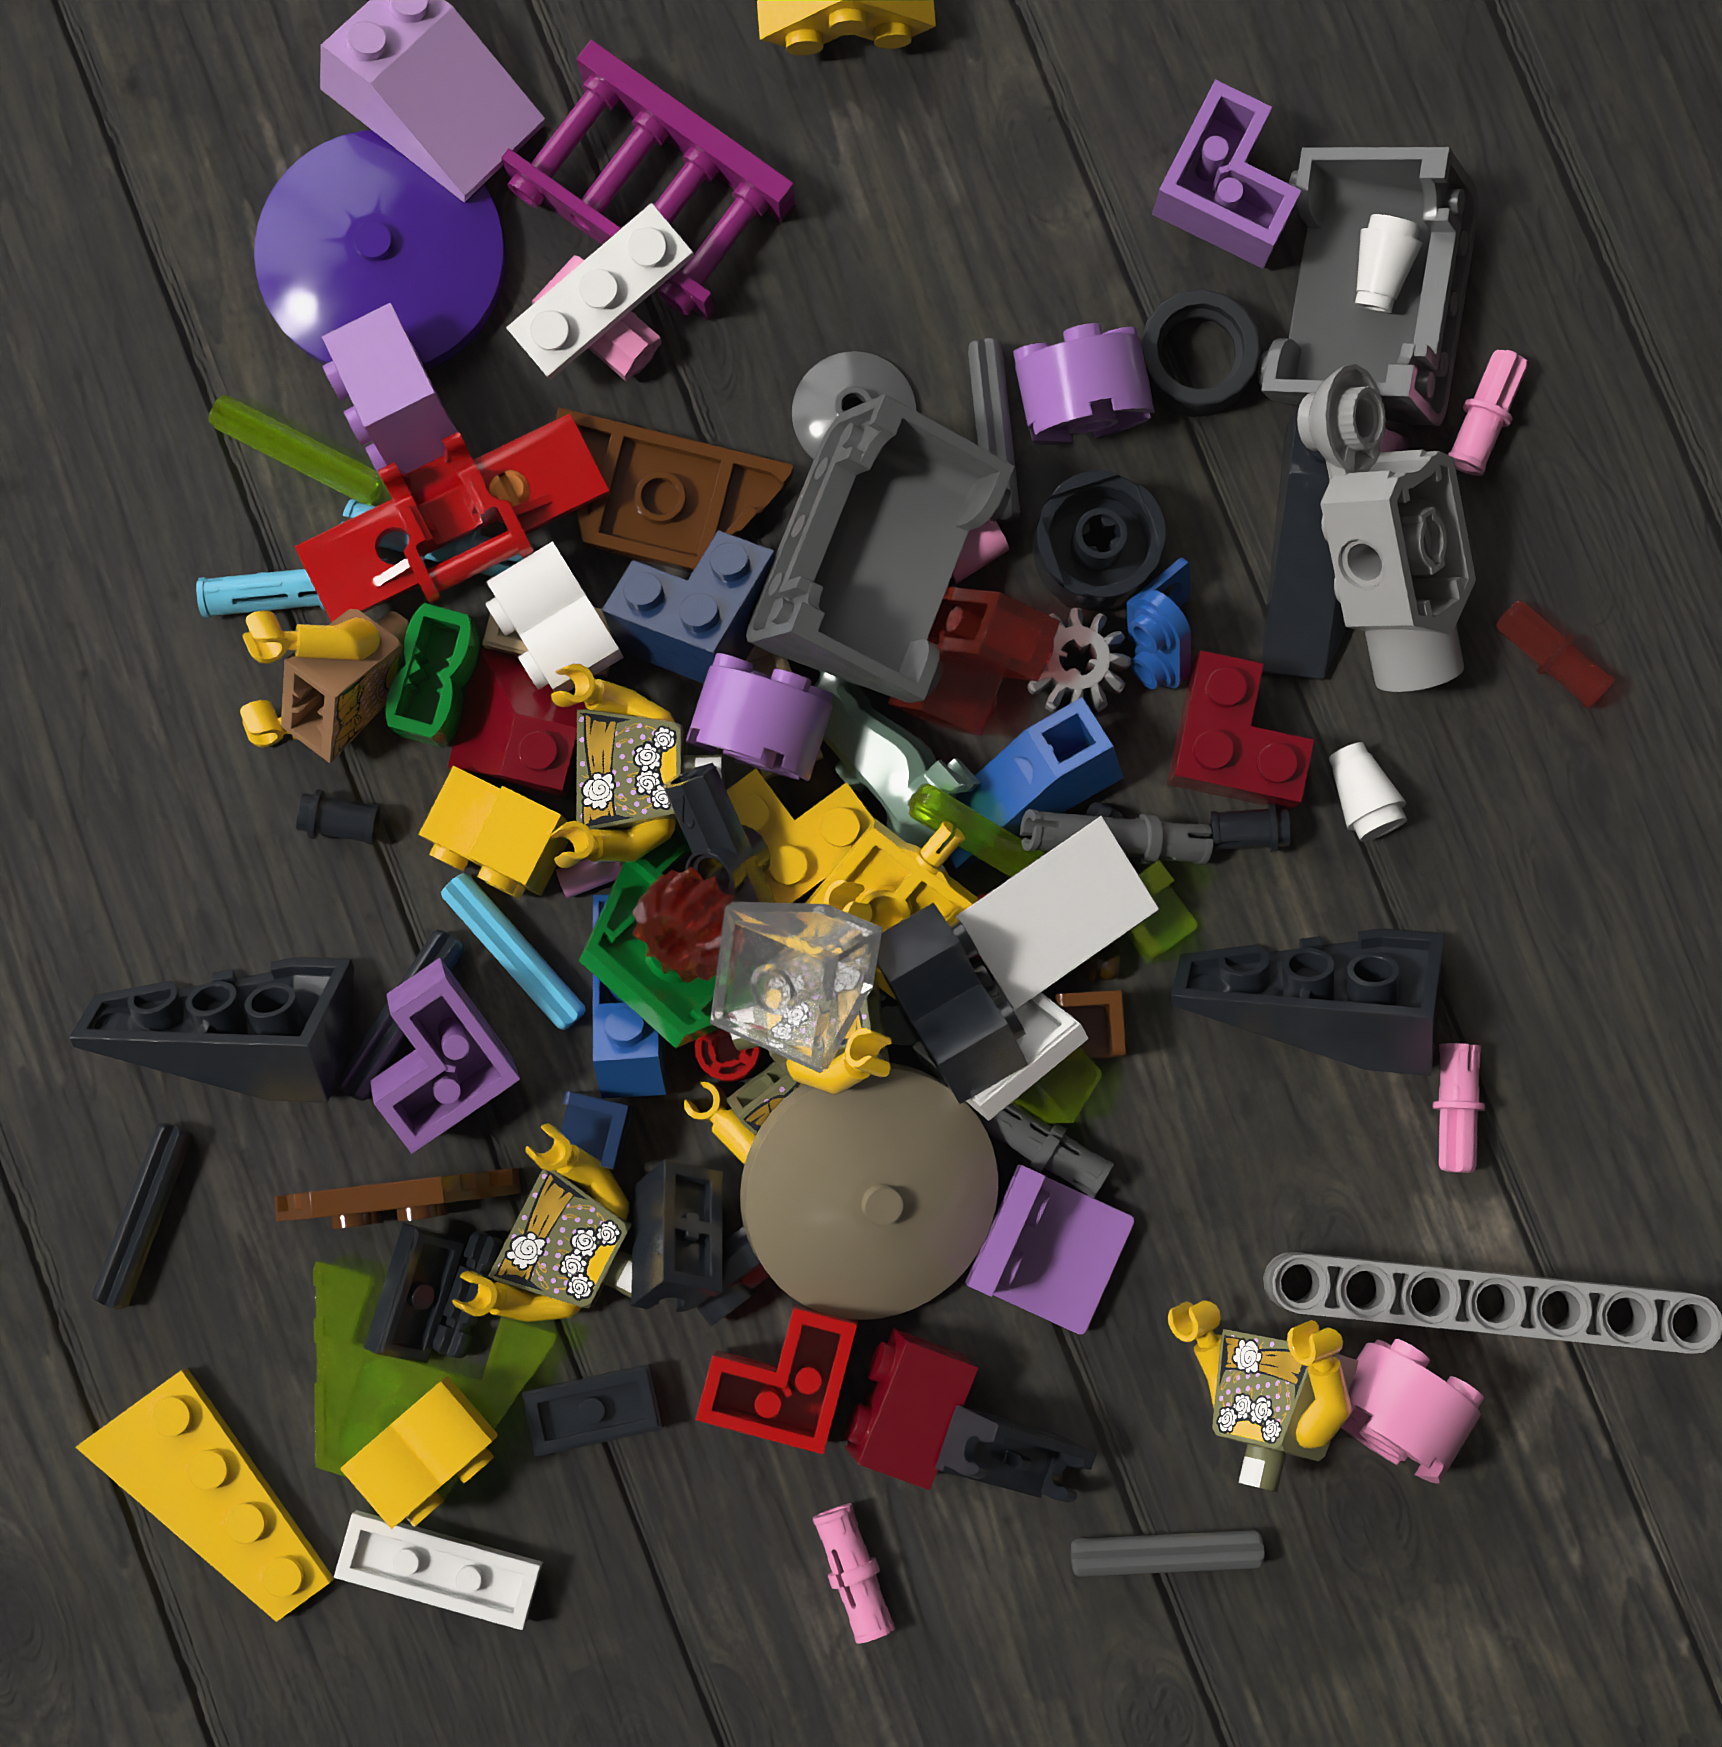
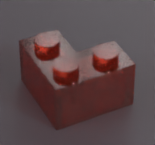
[888,587,1060,736]

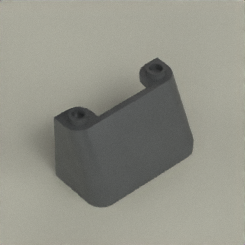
[1258,147,1478,427]
[746,394,1015,703]

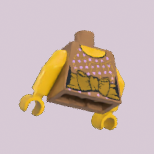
[240,609,409,763]

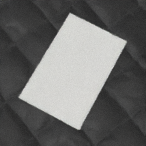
[955,816,1159,1010]

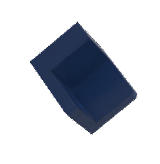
[561,1091,635,1170]

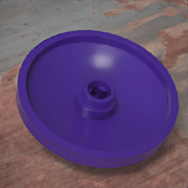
[254,130,506,371]

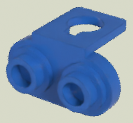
[1127,558,1191,689]

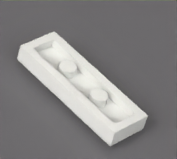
[506,203,695,380]
[334,1510,543,1630]

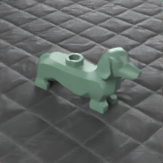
[814,671,981,848]

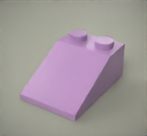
[320,0,545,202]

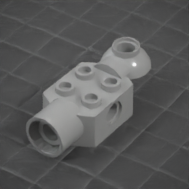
[1297,364,1476,692]

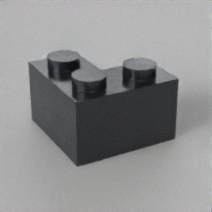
[865,903,1028,1104]

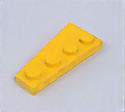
[76,1368,334,1622]

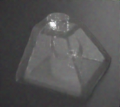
[710,902,882,1073]

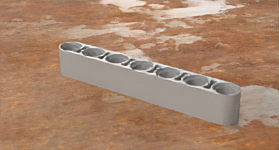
[1263,1252,1722,1354]

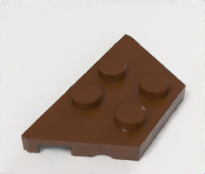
[556,407,794,573]
[274,1168,522,1229]

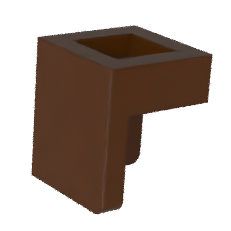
[1052,990,1126,1061]

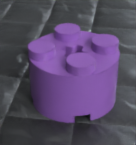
[1013,323,1154,445]
[686,653,834,781]

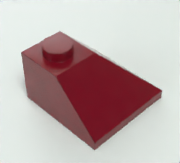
[447,648,602,800]

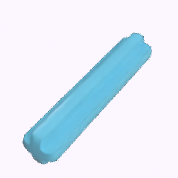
[441,873,586,1030]

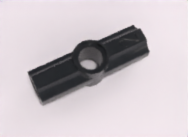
[662,763,793,965]

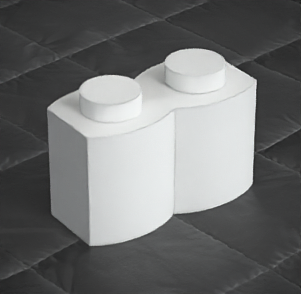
[485,541,624,692]

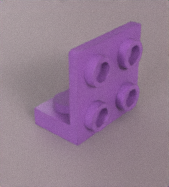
[965,1164,1134,1334]

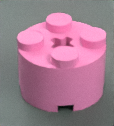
[1341,1339,1484,1484]

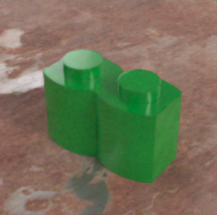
[386,603,481,748]

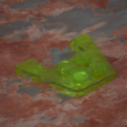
[313,1260,560,1506]

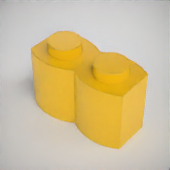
[340,1375,498,1529]

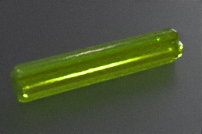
[208,395,383,505]
[907,783,1045,878]

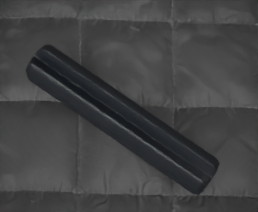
[337,929,465,1101]
[92,1123,192,1309]

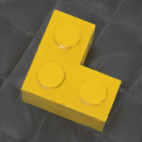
[757,0,936,56]
[418,766,569,899]
[727,769,874,913]

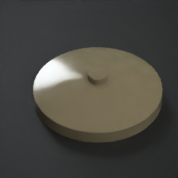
[740,1063,998,1320]

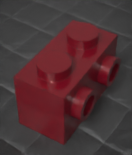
[844,1328,978,1490]

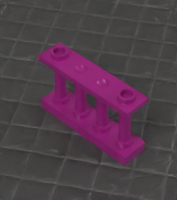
[501,40,795,321]

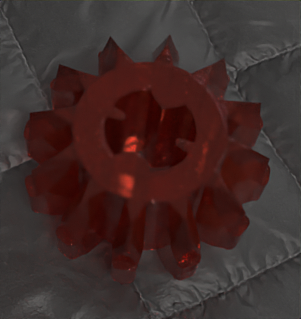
[632,867,747,984]

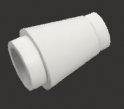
[1355,214,1423,313]
[1329,742,1407,842]

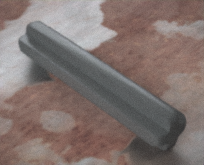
[968,338,1020,524]
[1071,1530,1264,1577]

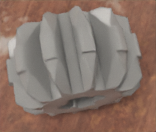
[1022,608,1131,712]

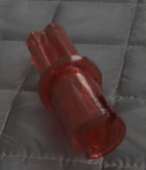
[1496,600,1615,708]

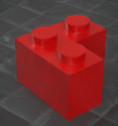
[695,1303,858,1454]

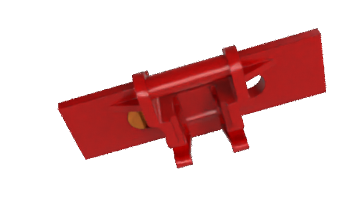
[294,413,610,622]

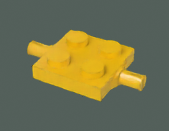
[794,819,978,1000]

